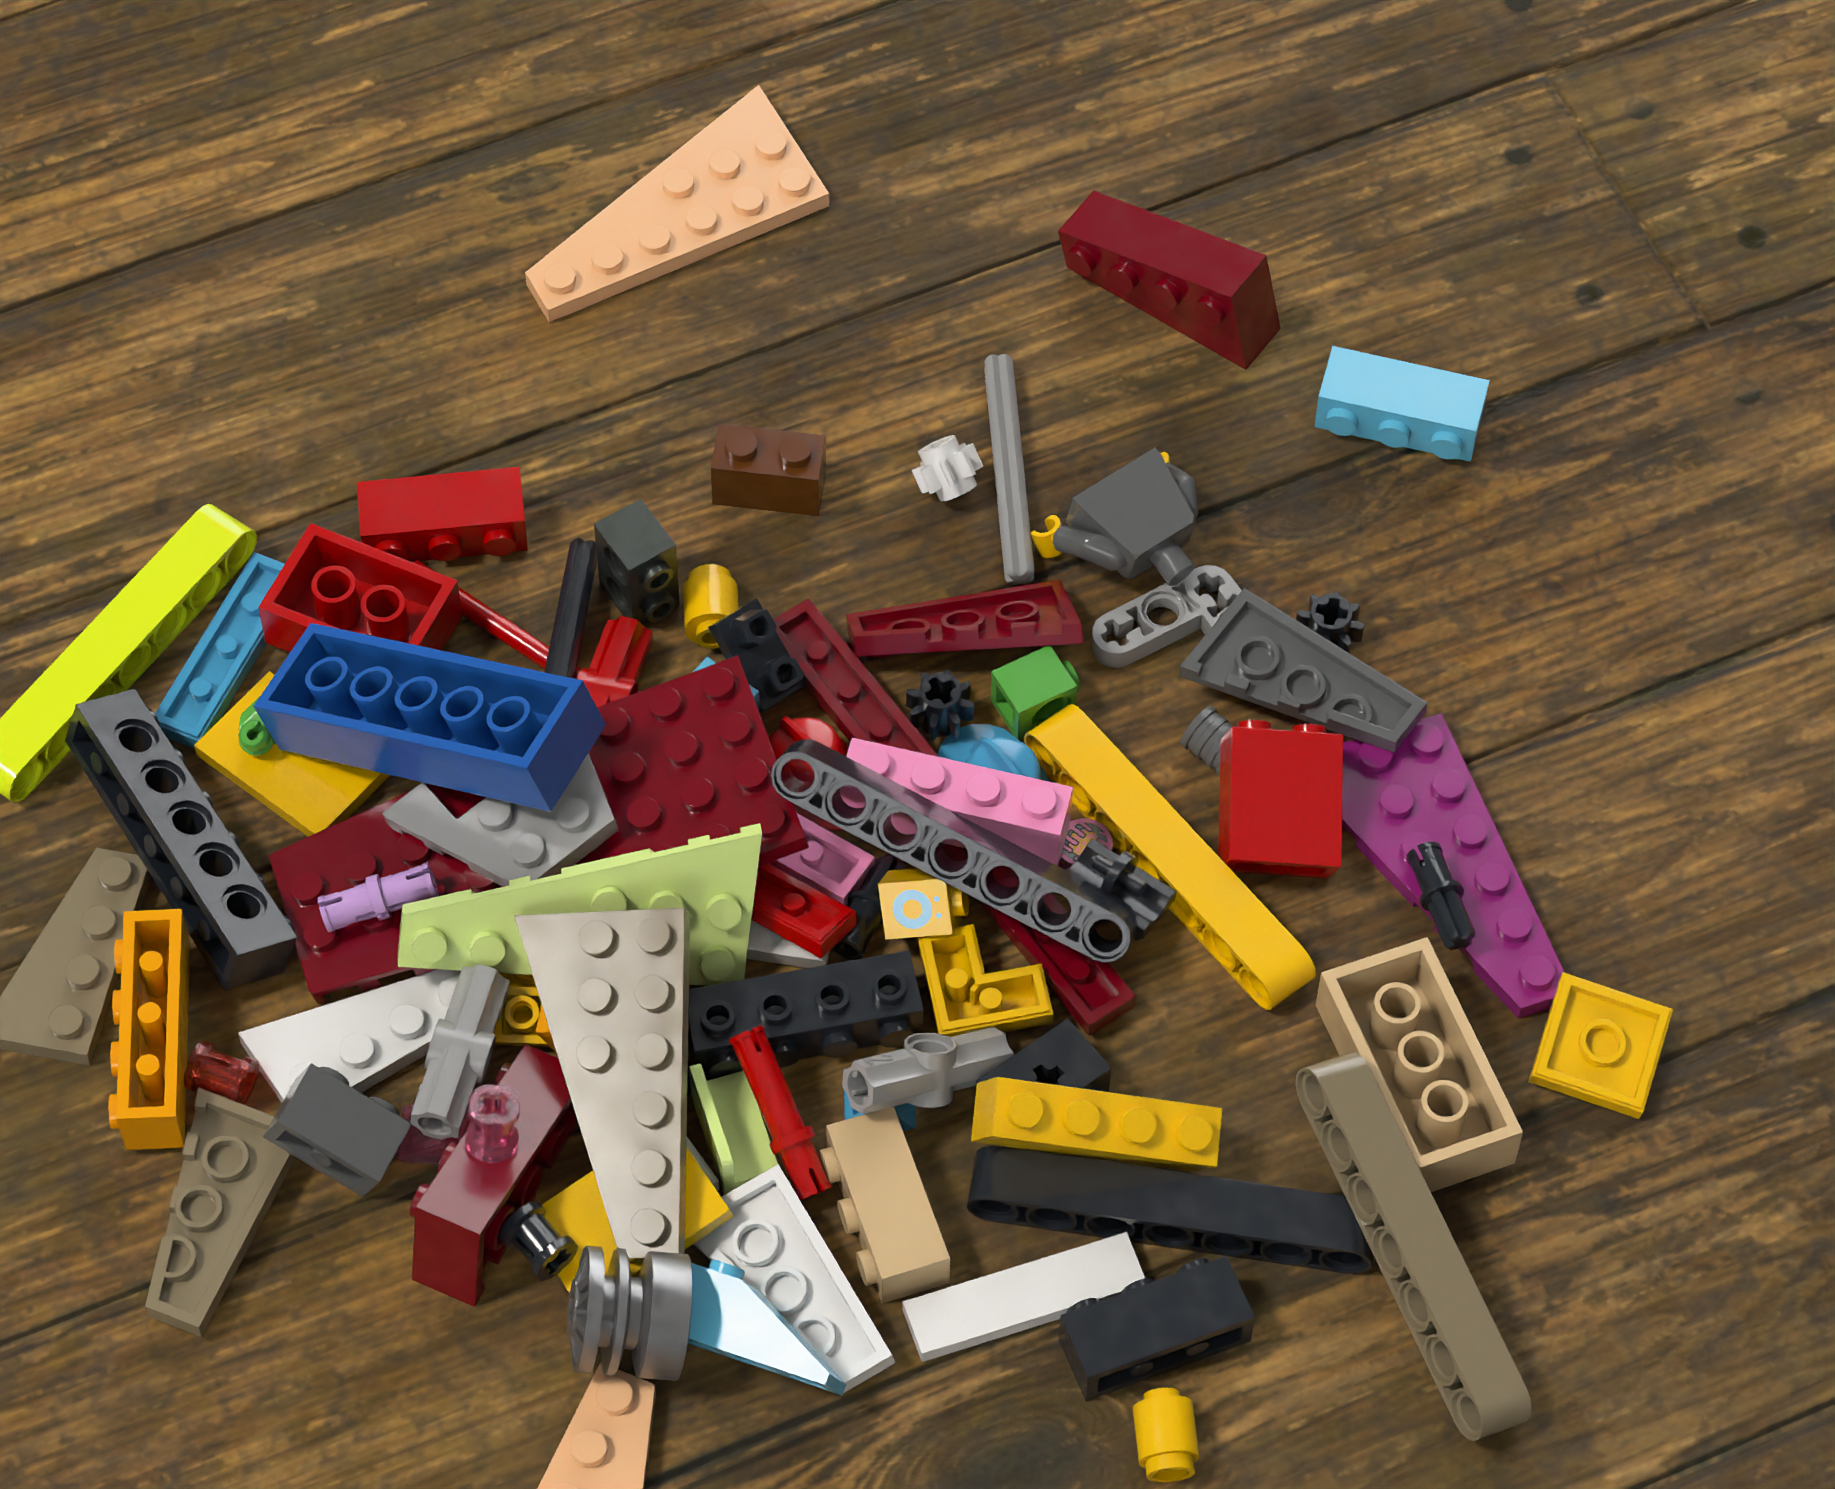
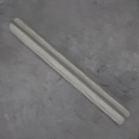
[984,354,1034,586]

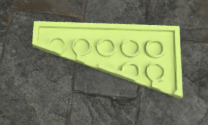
[398,823,762,986]

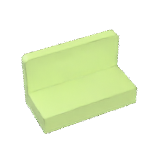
[689,1064,778,1195]

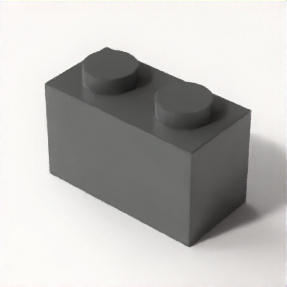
[263,1063,411,1197]

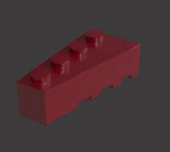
[1058,190,1281,370]
[409,1044,578,1307]

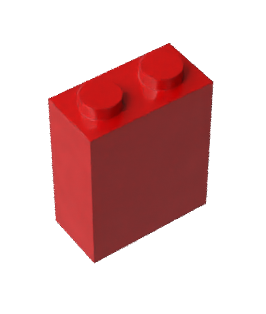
[1218,720,1343,879]

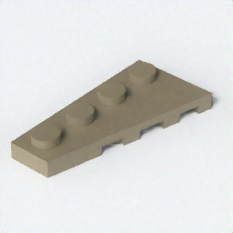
[0,848,151,1066]
[145,1088,296,1337]

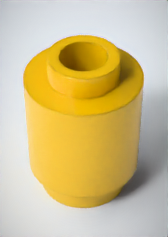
[683,564,739,649]
[1133,1388,1199,1483]

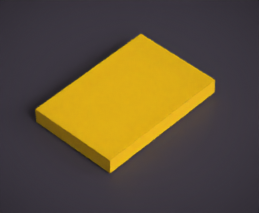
[194,671,390,837]
[542,1146,734,1293]

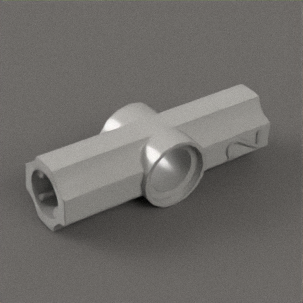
[410,964,510,1140]
[842,1027,1014,1114]

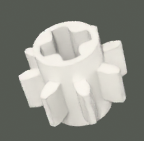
[912,435,983,502]

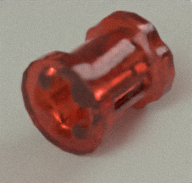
[183,1041,259,1105]

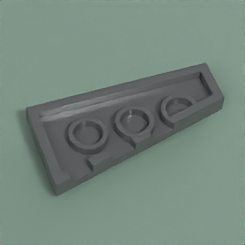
[1179,588,1427,753]

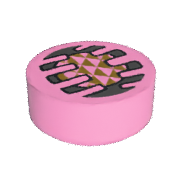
[1059,818,1113,870]

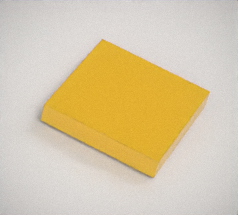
[1528,972,1673,1119]

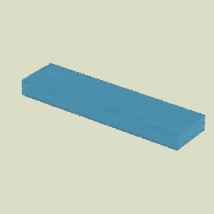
[155,552,285,749]

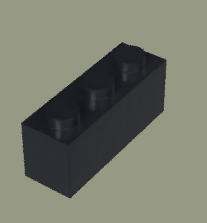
[1058,1256,1255,1401]

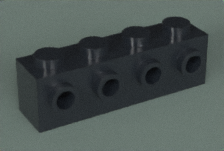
[688,950,923,1078]

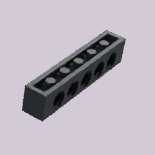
[65,689,297,991]

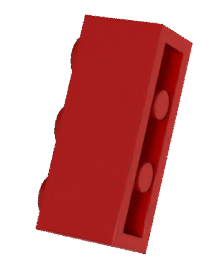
[357,467,528,562]

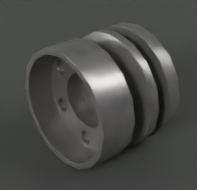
[567,1246,692,1381]

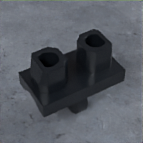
[708,598,806,713]
[1066,839,1176,941]

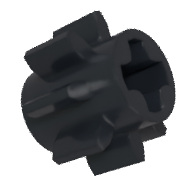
[1296,591,1364,654]
[906,669,975,741]

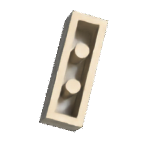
[819,1106,950,1304]

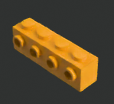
[108,909,190,1150]

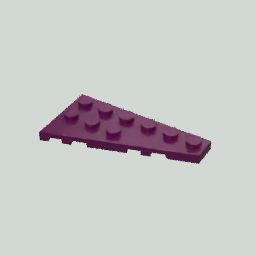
[1342,713,1565,1019]

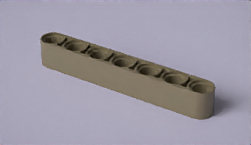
[1295,1052,1532,1441]

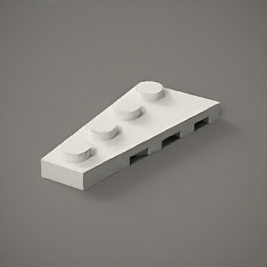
[238,969,461,1103]
[693,1164,895,1393]

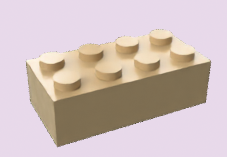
[1316,937,1523,1192]

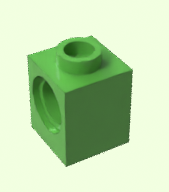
[990,645,1080,741]

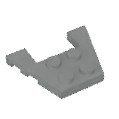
[382,753,619,887]

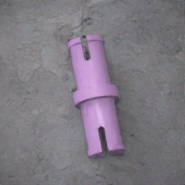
[318,862,439,932]

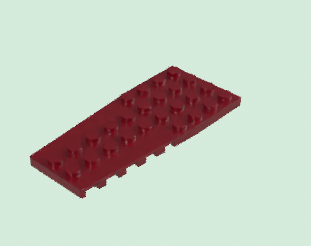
[269,655,809,1004]

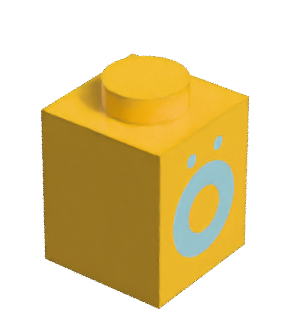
[878,868,969,940]

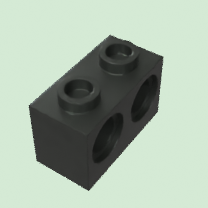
[594,499,680,625]

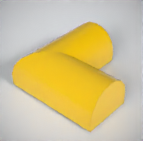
[917,924,1053,1037]

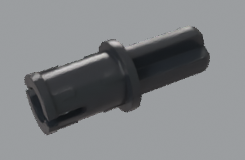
[1406,842,1476,951]
[832,854,906,960]

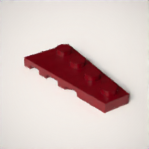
[846,580,1083,658]

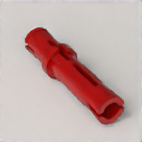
[729,1025,833,1201]

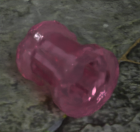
[465,1084,520,1163]

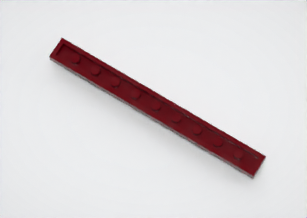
[773,598,1136,1036]

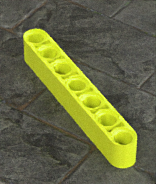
[0,504,257,802]

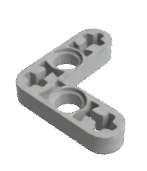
[1091,565,1242,668]

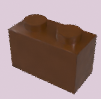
[711,424,826,516]

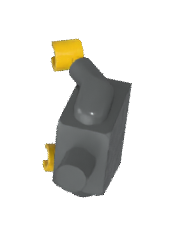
[1031,447,1198,586]

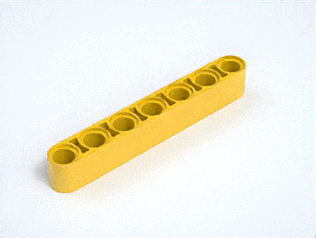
[1024,704,1316,1010]

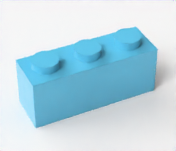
[1314,346,1490,462]

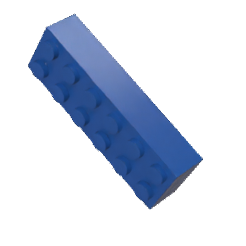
[253,623,606,812]

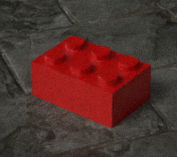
[258,523,463,652]

